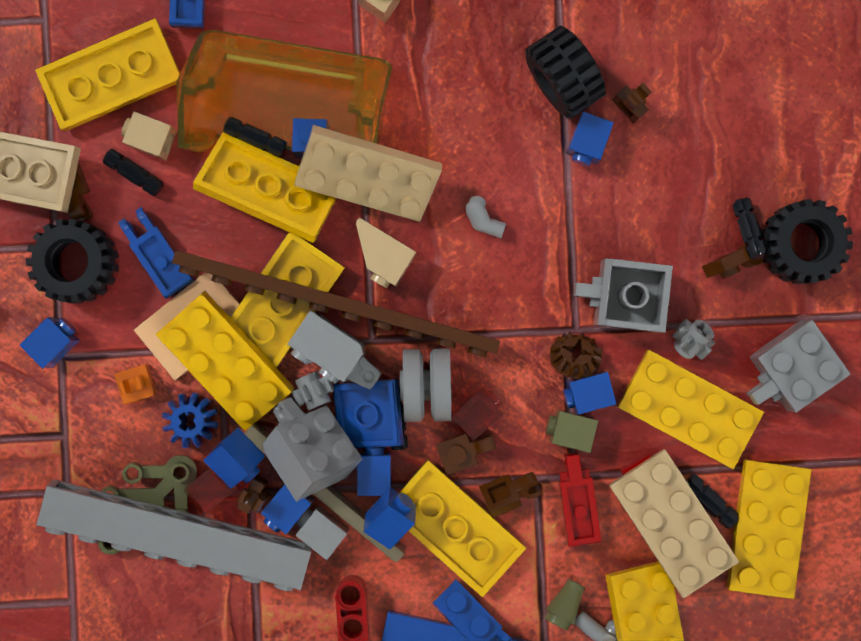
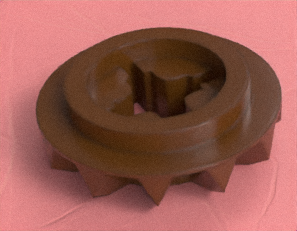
[549,331,602,379]

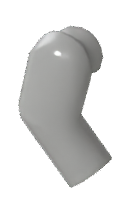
[466,196,506,238]
[575,611,617,641]

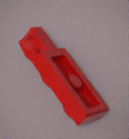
[558,452,601,547]

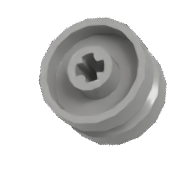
[400,349,451,422]

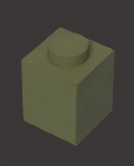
[545,409,598,453]

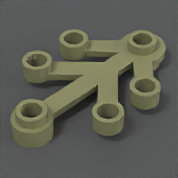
[98,455,197,555]

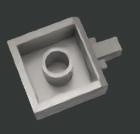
[573,259,673,333]
[287,310,381,390]
[746,320,851,413]
[263,397,362,502]

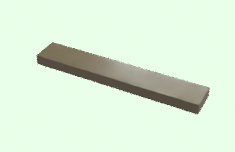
[245,422,406,562]

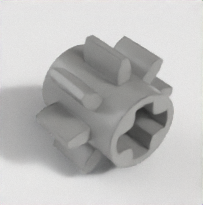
[673,319,715,360]
[292,371,334,411]

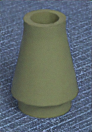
[544,579,585,631]

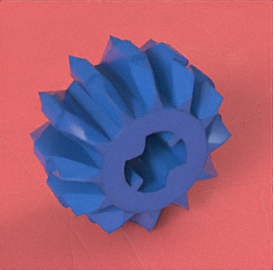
[162,392,219,448]

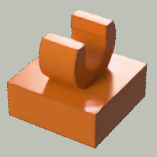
[114,364,157,405]

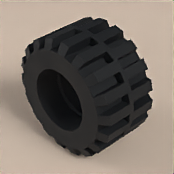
[525,26,606,119]
[761,199,853,284]
[26,219,119,303]

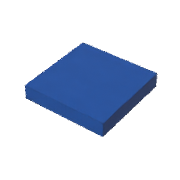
[333,379,404,448]

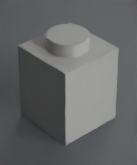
[295,505,349,560]

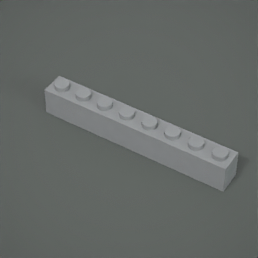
[36,479,311,591]

